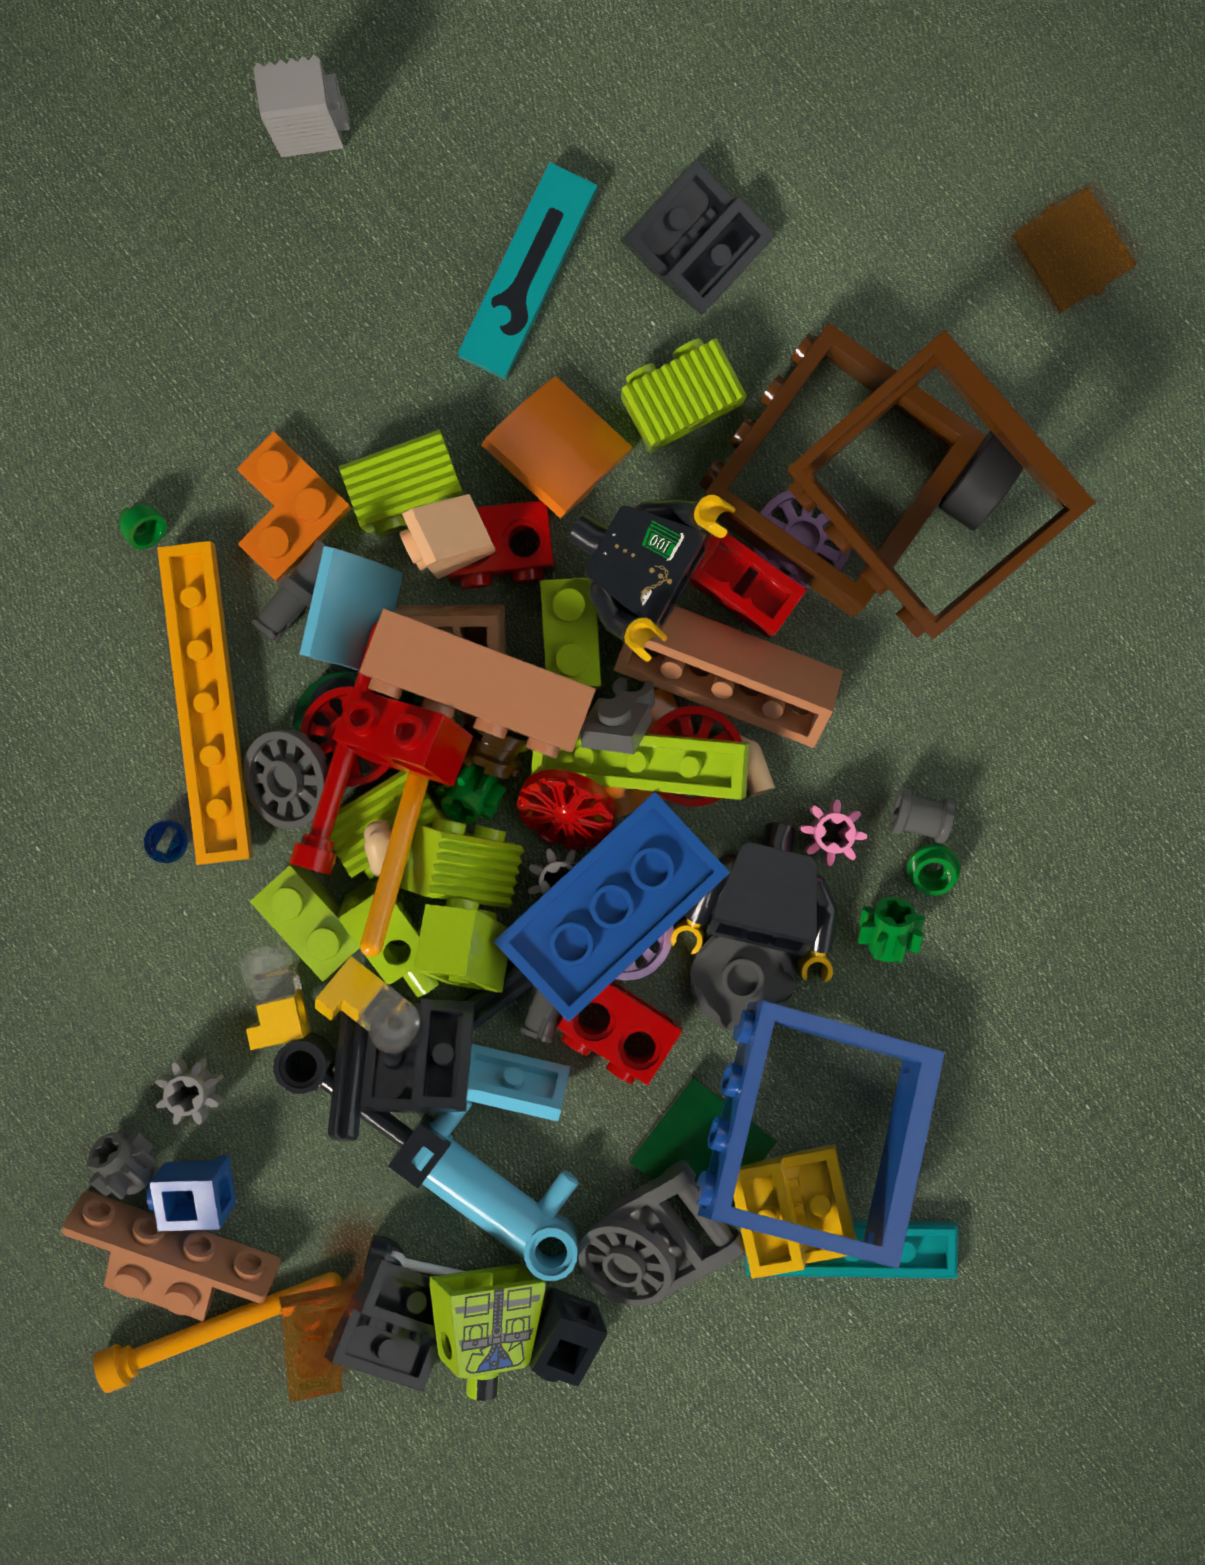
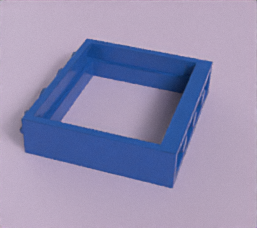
[696,1001,945,1269]

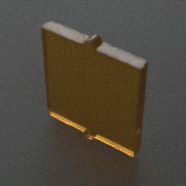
[1012,187,1137,314]

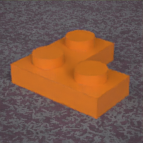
[237,431,352,582]

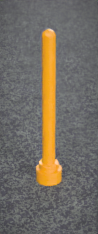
[360,718,456,957]
[93,1272,342,1393]

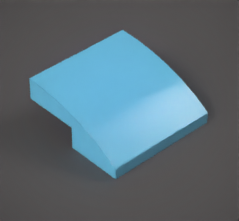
[300,546,403,671]

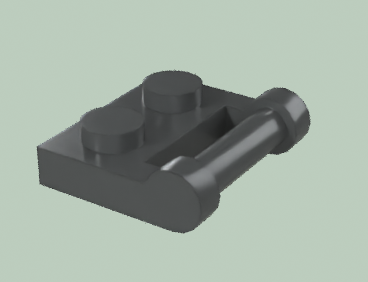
[606,1160,745,1296]

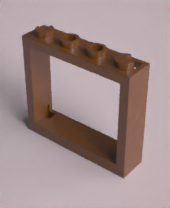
[699,322,986,618]
[787,330,1096,640]

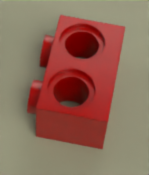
[446,500,555,589]
[689,533,807,640]
[332,688,473,787]
[557,981,683,1085]

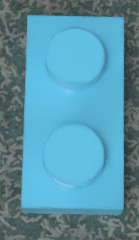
[467,1044,571,1121]

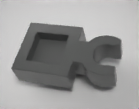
[580,678,655,754]

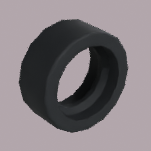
[939,430,1024,531]

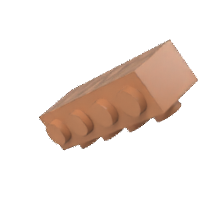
[614,606,843,748]
[359,608,596,759]

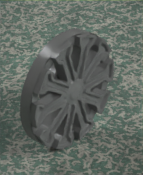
[243,729,329,829]
[578,1217,676,1306]

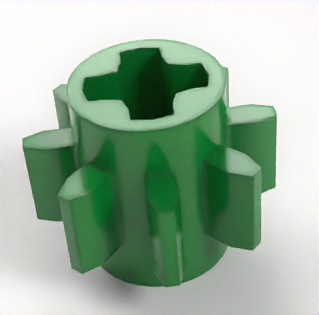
[435,762,506,824]
[858,897,925,963]

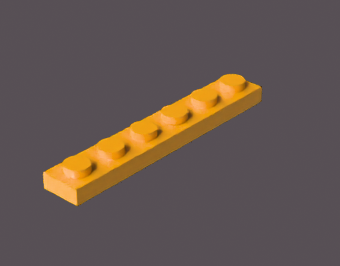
[157,541,254,865]

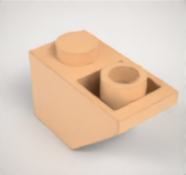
[399,494,496,579]

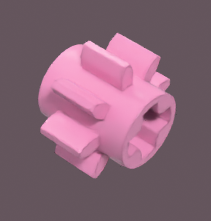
[798,799,867,866]

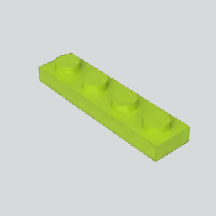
[531,733,750,800]

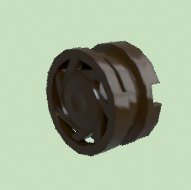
[462,713,529,779]

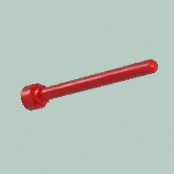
[289,622,378,875]

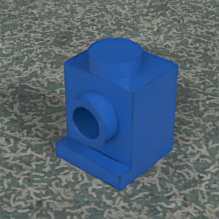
[147,1155,237,1231]

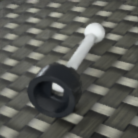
[363,1234,465,1277]

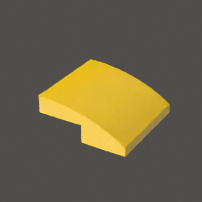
[733,1144,857,1279]

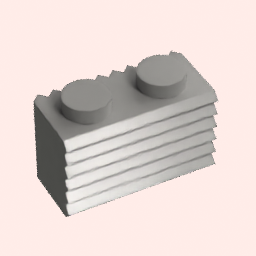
[253,54,350,158]

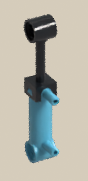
[273,1033,579,1281]

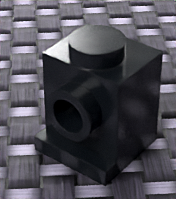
[529,1287,608,1387]

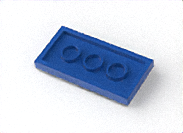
[494,792,730,1022]

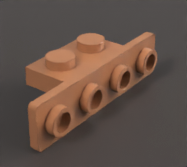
[62,1191,281,1321]

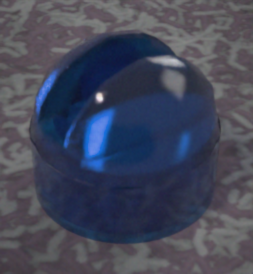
[144,819,188,863]

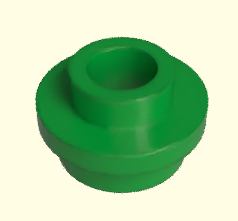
[906,844,961,896]

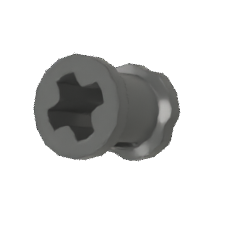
[889,787,956,845]

